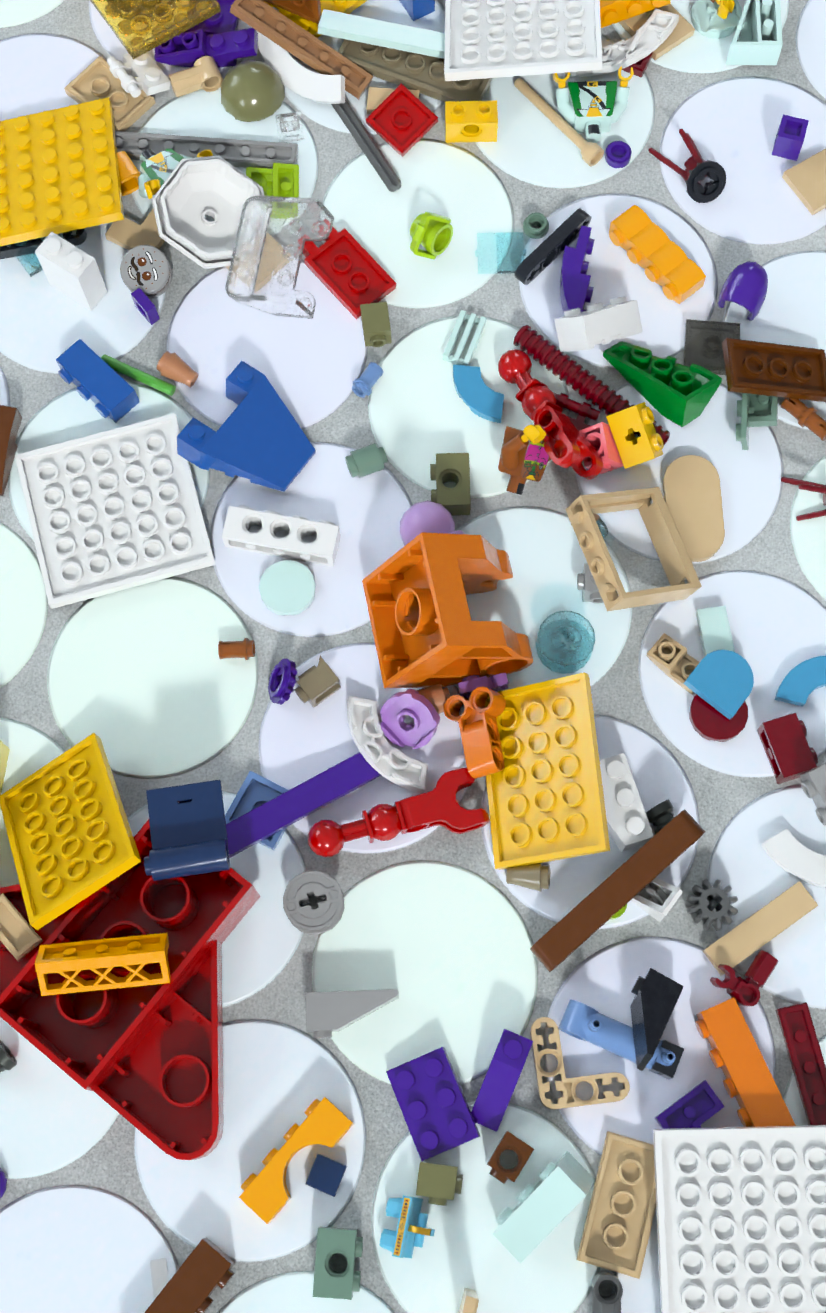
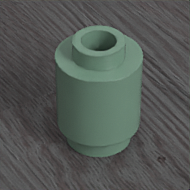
[345,443,388,478]

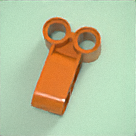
[444,686,506,779]

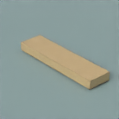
[703,881,819,976]

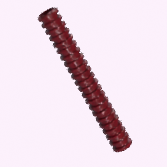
[513,325,670,446]

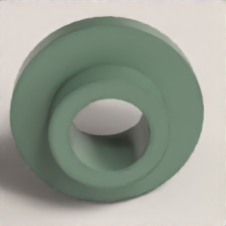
[523,212,549,239]

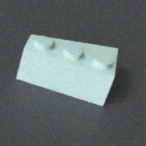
[726,0,783,65]
[493,1151,595,1263]

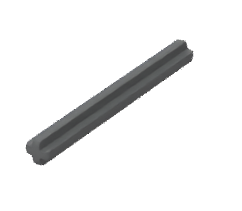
[331,98,401,192]

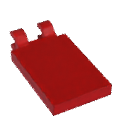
[298,220,397,319]

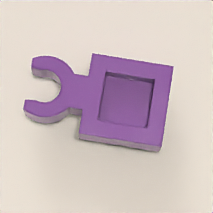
[458,673,509,699]

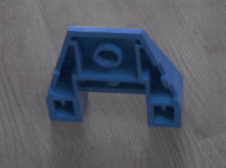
[177,361,316,492]

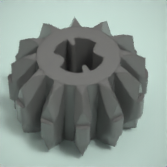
[686,879,738,931]

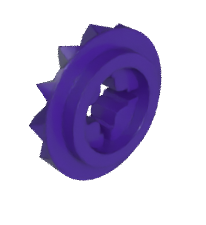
[268,658,298,705]

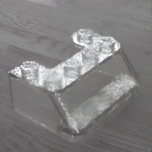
[225,195,335,319]

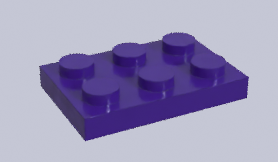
[386,1047,480,1162]

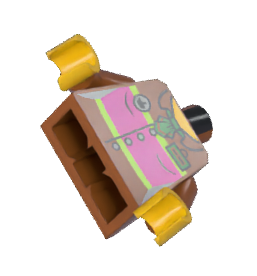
[498,425,551,495]

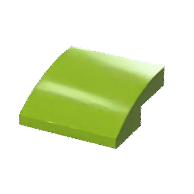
[246,163,299,218]

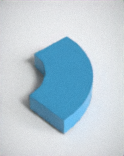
[453,364,504,423]
[774,656,826,707]

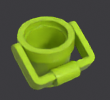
[410,212,453,260]

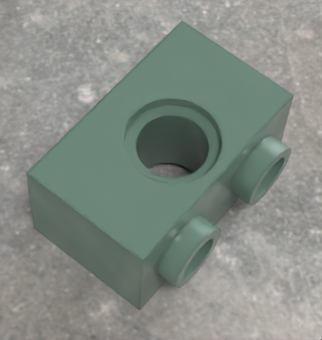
[312,1226,363,1300]

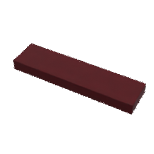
[776,1002,826,1126]

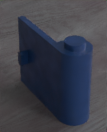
[144,780,230,881]

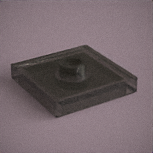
[683,319,740,375]

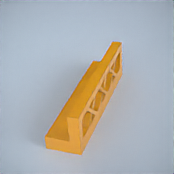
[35,933,171,996]

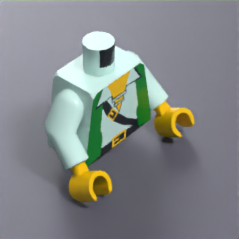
[552,66,634,143]
[138,148,213,199]

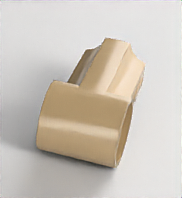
[168,56,223,97]

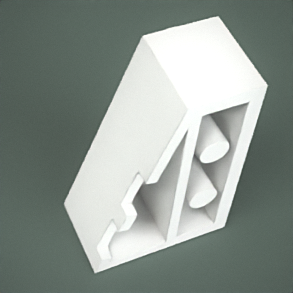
[554,296,643,352]
[599,753,654,852]

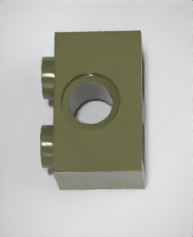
[430,453,471,516]

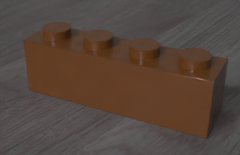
[145,1237,236,1313]

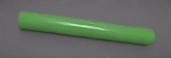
[101,354,176,396]

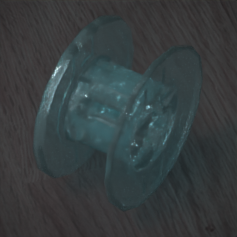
[536,611,595,674]

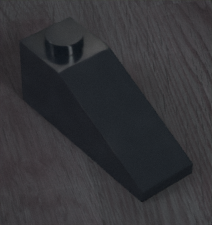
[630,968,684,1071]

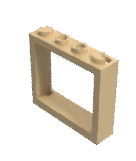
[565,487,702,612]

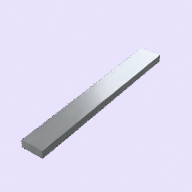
[115,131,298,169]

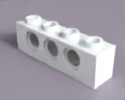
[221,505,341,567]

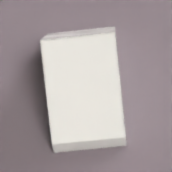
[630,878,683,922]

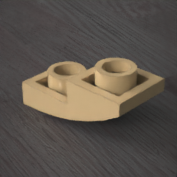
[646,633,699,695]

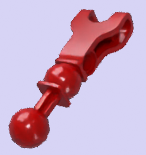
[498,349,603,480]
[307,767,490,857]

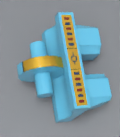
[379,1196,435,1258]

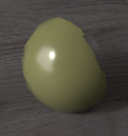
[221,60,285,122]

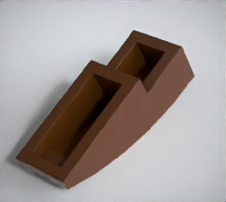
[0,405,22,496]

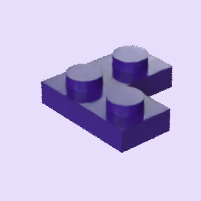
[654,1080,725,1129]

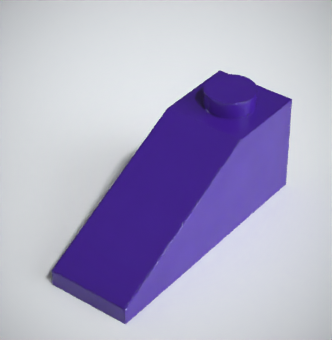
[471,1029,533,1132]

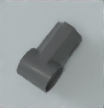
[591,1270,623,1313]

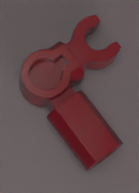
[710,950,779,1006]

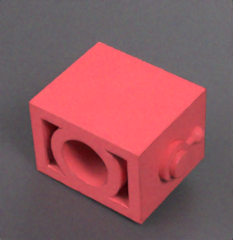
[579,422,623,474]

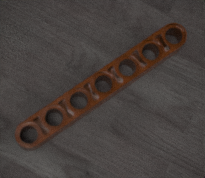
[530,809,706,972]

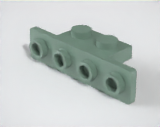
[736,392,778,450]

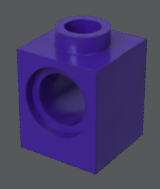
[771,114,809,161]

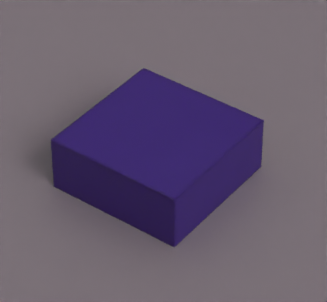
[131,288,160,325]

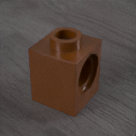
[487,1131,534,1184]

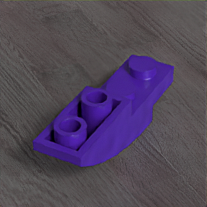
[154,28,258,68]
[560,225,595,313]

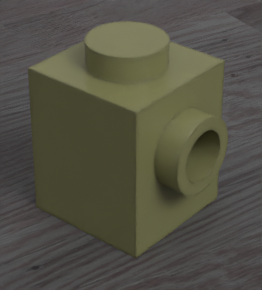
[416,1162,463,1206]

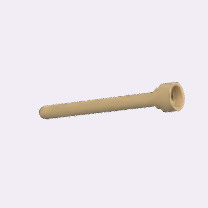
[514,78,604,167]

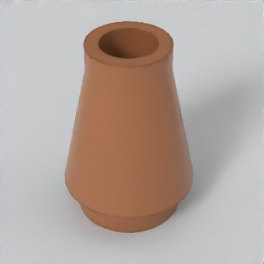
[156,351,199,388]

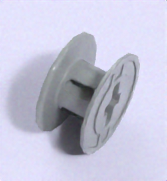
[283,870,345,935]

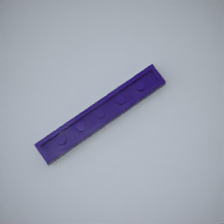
[226,752,381,858]

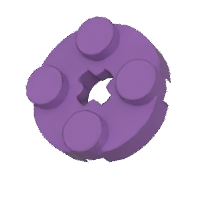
[380,689,440,749]

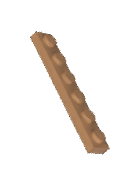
[230,0,374,100]

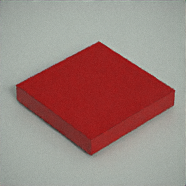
[365,83,438,157]

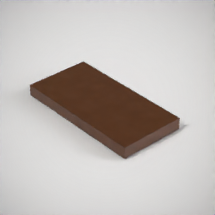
[722,338,826,402]

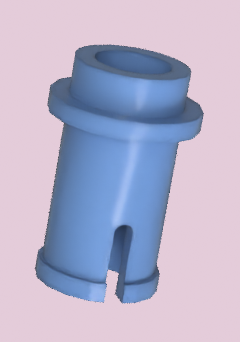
[352,362,384,398]

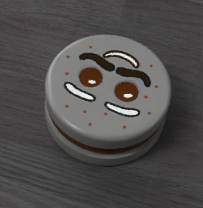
[120,245,173,299]

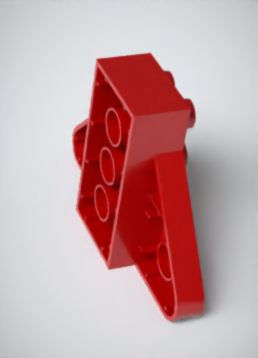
[0,819,261,1160]

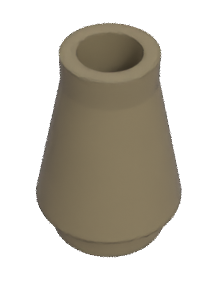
[506,863,551,892]

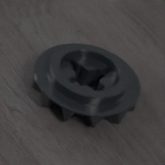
[685,159,726,203]

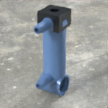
[558,1000,684,1079]

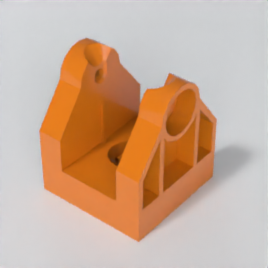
[362,532,533,688]

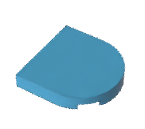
[683,650,754,720]

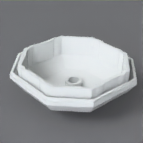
[152,155,270,269]

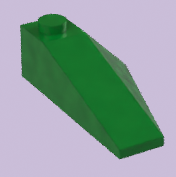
[603,341,722,427]

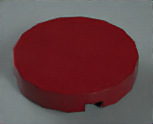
[689,694,748,742]

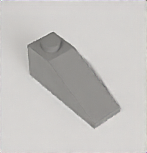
[305,989,399,1038]

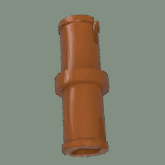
[780,398,826,441]

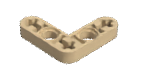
[530,1017,630,1110]

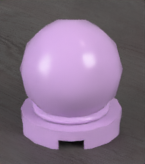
[400,500,465,546]

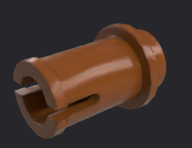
[218,638,255,660]

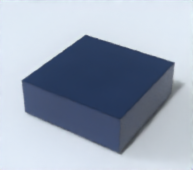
[305,1154,347,1197]

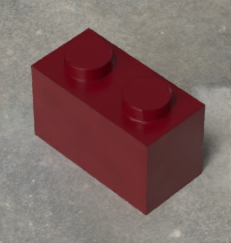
[757,713,818,784]

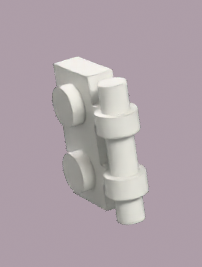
[107,49,170,98]

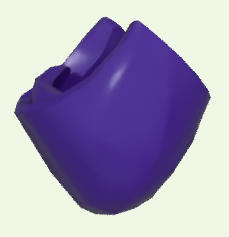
[718,261,768,321]

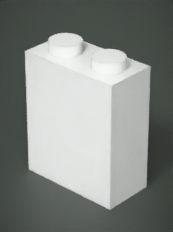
[35,232,107,312]

